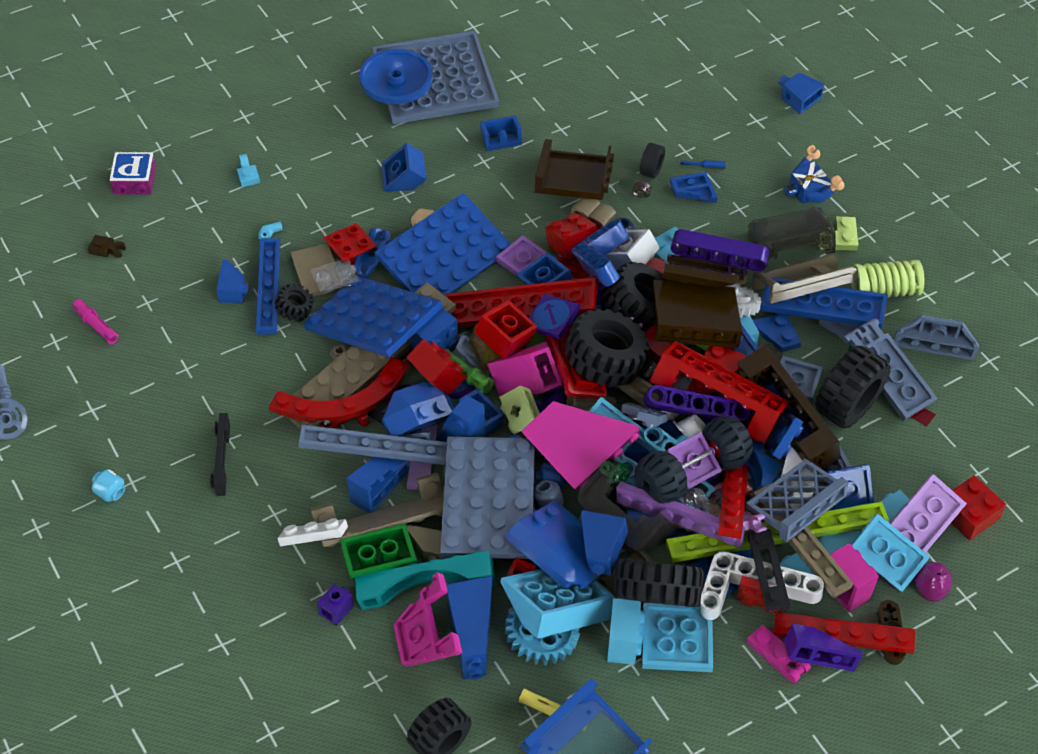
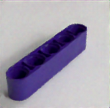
[670,229,769,272]
[643,385,750,423]

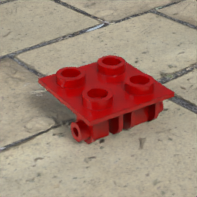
[323,223,377,267]

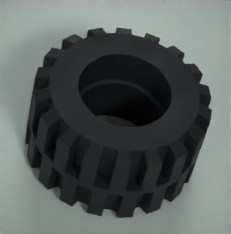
[406,697,472,754]

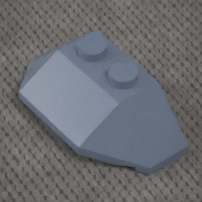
[894,315,979,361]

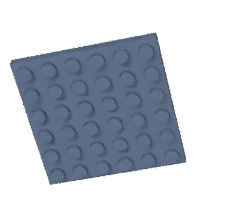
[372,31,500,124]

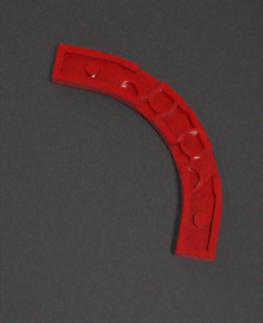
[269,357,410,422]

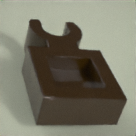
[88,235,126,258]

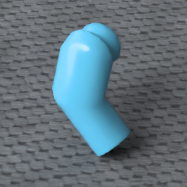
[258,222,283,239]

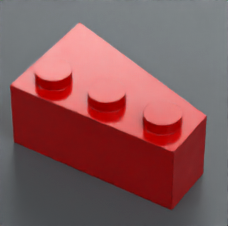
[687,346,746,409]

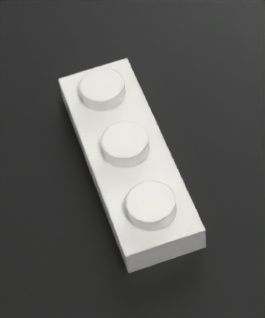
[277,518,348,546]

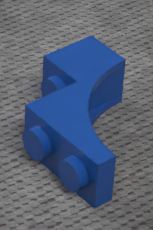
[744,426,782,499]

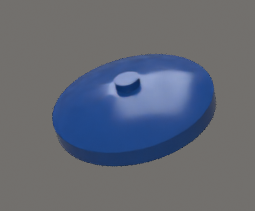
[359,49,433,104]

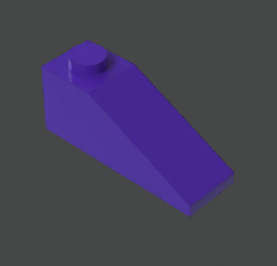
[784,624,863,672]

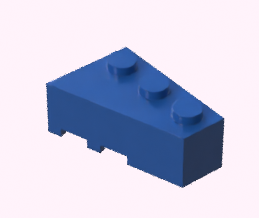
[347,457,410,513]

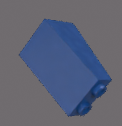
[446,576,492,680]

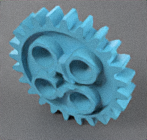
[504,607,580,665]

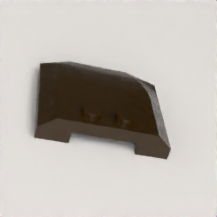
[663,254,748,286]

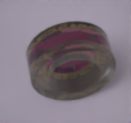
[632,181,652,198]

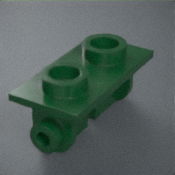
[600,461,632,484]

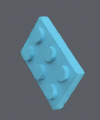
[851,514,930,592]

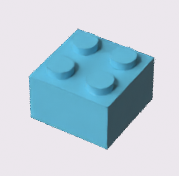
[607,598,645,665]

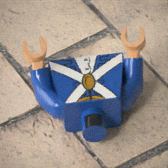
[784,145,845,203]

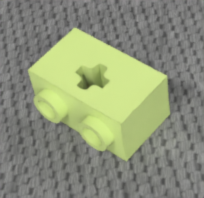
[500,386,540,437]

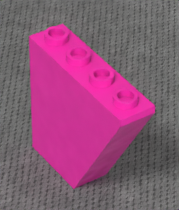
[521,401,641,490]

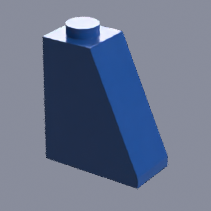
[581,510,628,575]

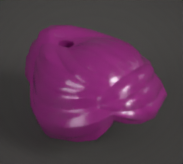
[914,562,952,602]

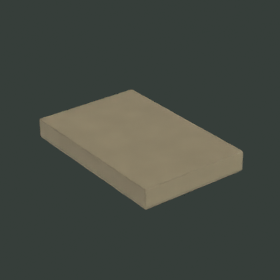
[290,244,343,298]

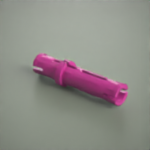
[72,299,119,345]

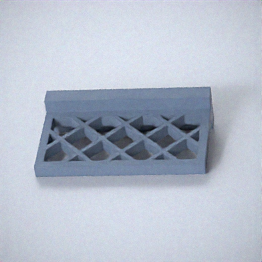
[746,459,848,542]

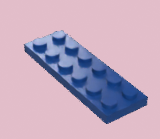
[760,277,888,329]

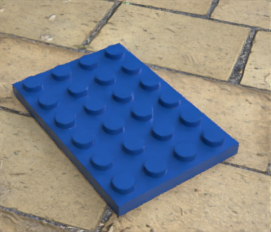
[375,192,511,294]
[303,276,443,358]

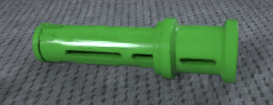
[445,349,494,395]

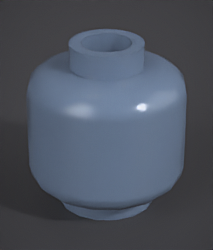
[533,480,564,509]

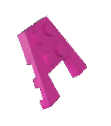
[393,572,462,667]

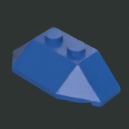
[382,381,455,437]

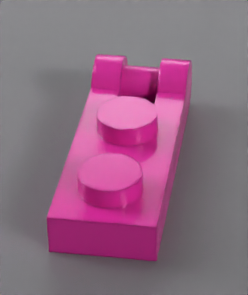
[746,625,811,683]

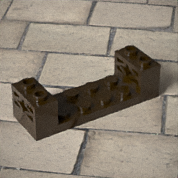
[737,345,841,474]

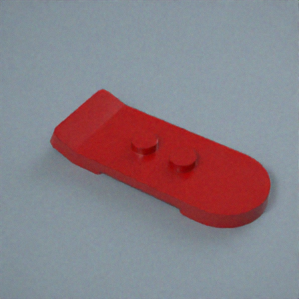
[545,324,607,400]

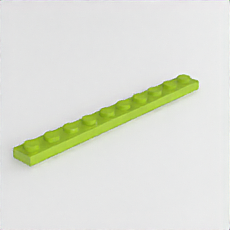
[666,502,889,563]

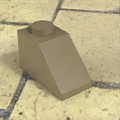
[407,525,448,563]

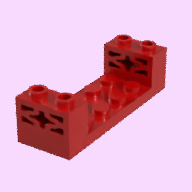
[650,341,789,443]

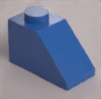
[217,259,248,304]

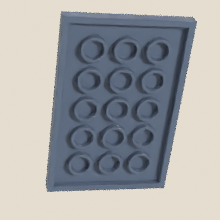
[440,436,535,559]

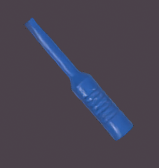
[680,160,726,169]

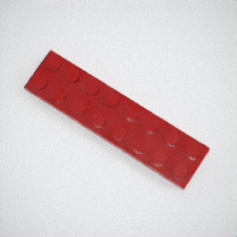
[443,277,598,328]

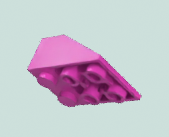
[487,341,563,397]

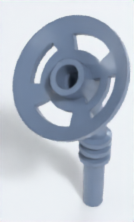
[0,365,28,440]

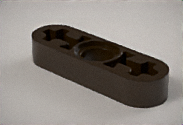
[877,600,906,665]

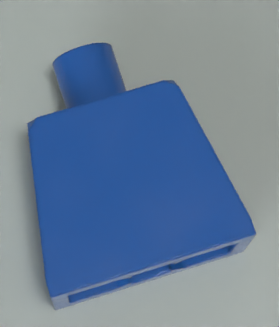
[778,73,825,114]

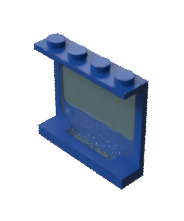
[520,678,653,754]

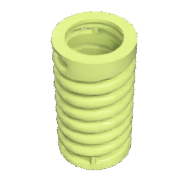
[851,260,924,298]

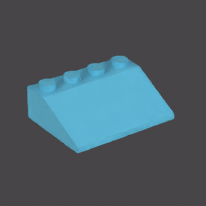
[500,569,615,639]

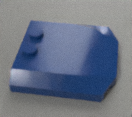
[505,500,606,588]

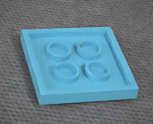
[642,603,713,672]

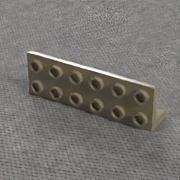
[310,472,444,547]

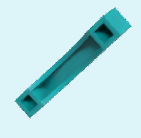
[355,551,496,610]

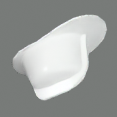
[673,415,706,438]

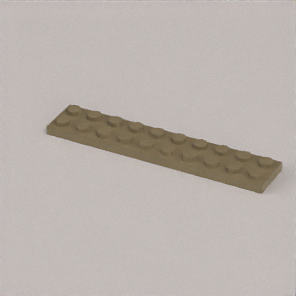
[286,283,456,430]

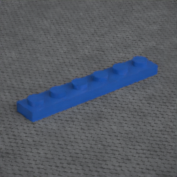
[256,238,281,335]

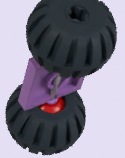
[634,417,753,504]

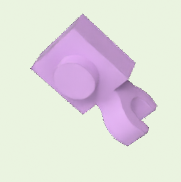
[743,512,767,533]

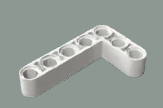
[700,552,824,620]

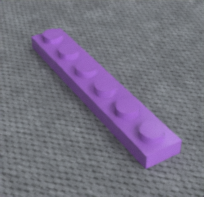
[616,481,745,548]

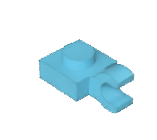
[237,154,260,187]

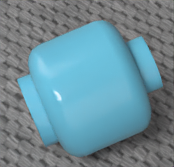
[91,469,125,502]

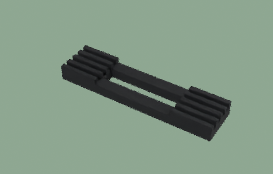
[210,413,230,496]
[748,529,790,613]

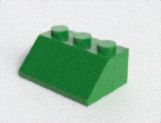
[340,523,417,579]

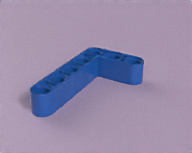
[572,219,629,287]

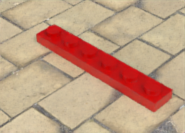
[718,465,748,539]
[773,612,916,654]

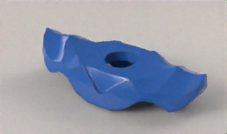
[354,228,390,279]

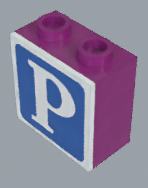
[110,152,156,194]

